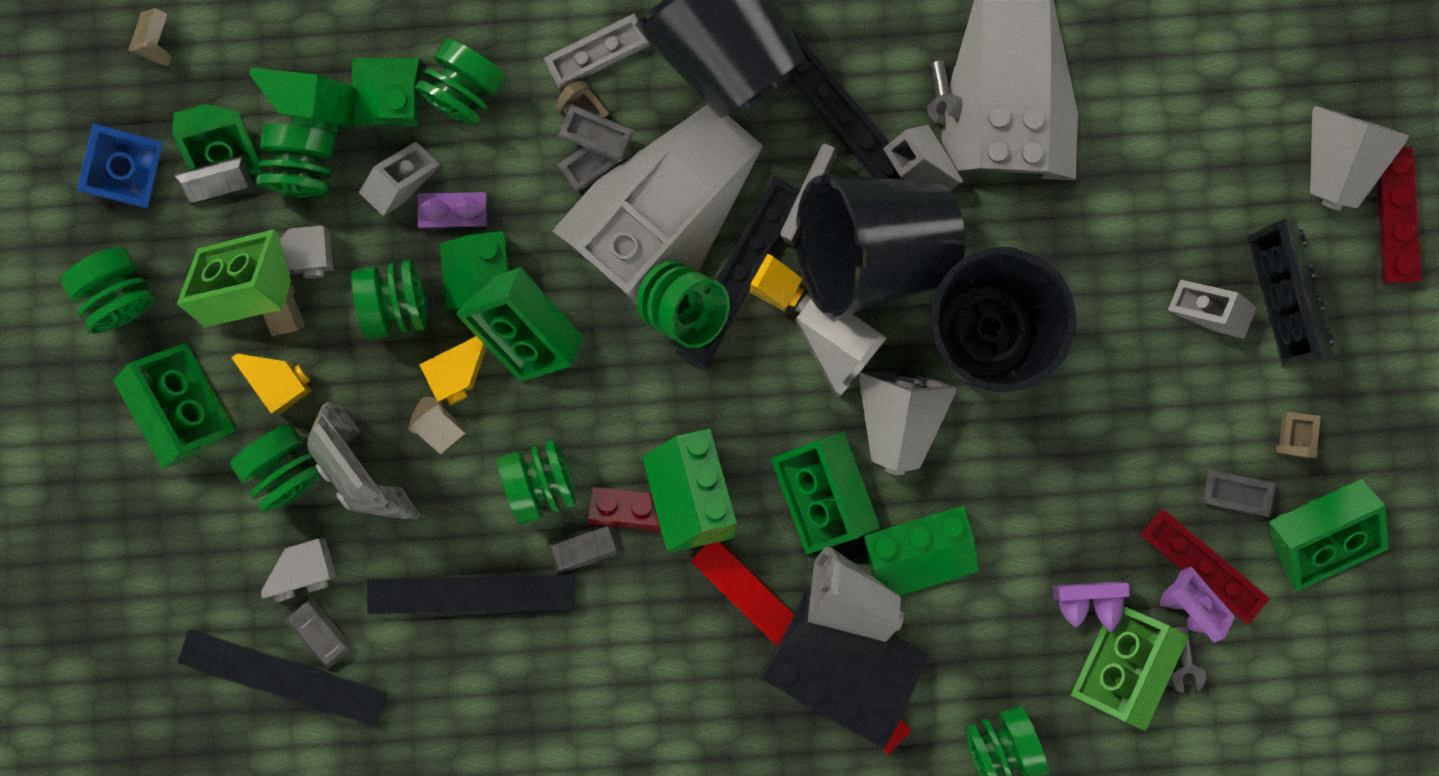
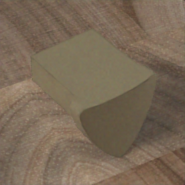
[128,8,172,66]
[556,81,610,119]
[263,280,306,337]
[408,397,465,454]
[1275,412,1321,459]

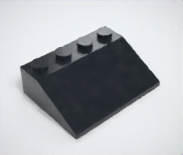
[1247,219,1334,367]
[758,586,929,749]

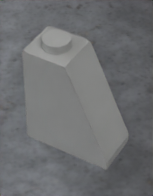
[1310,106,1409,211]
[795,294,886,398]
[859,371,956,475]
[808,546,904,642]

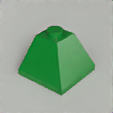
[352,58,421,126]
[172,104,264,176]

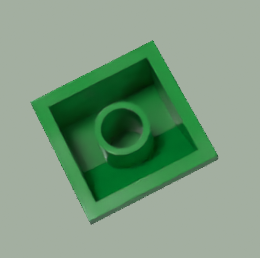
[440,231,511,311]

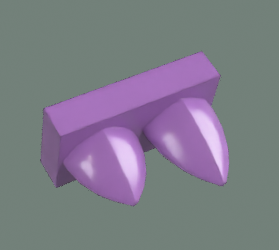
[417,192,488,229]
[1160,567,1235,643]
[1053,581,1130,632]

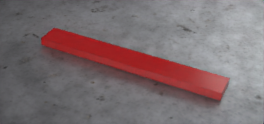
[690,542,912,755]

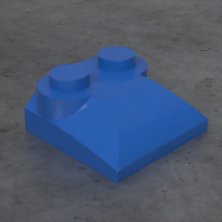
[76,123,163,208]

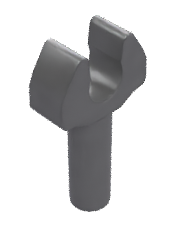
[927,60,963,125]
[1169,627,1206,693]

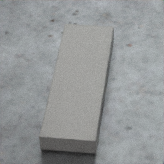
[544,14,650,90]
[780,143,837,247]

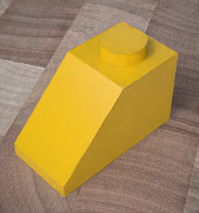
[749,254,804,312]
[419,336,487,406]
[231,354,313,415]

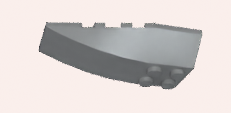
[941,0,1078,180]
[307,401,421,519]

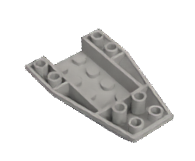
[552,105,763,305]

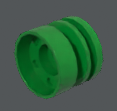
[414,38,507,127]
[256,124,335,198]
[59,246,155,334]
[351,259,428,341]
[636,261,730,348]
[229,423,322,513]
[497,439,577,526]
[964,704,1049,776]

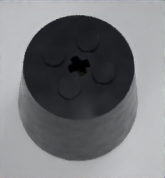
[635,0,806,119]
[796,175,965,317]
[930,247,1077,392]

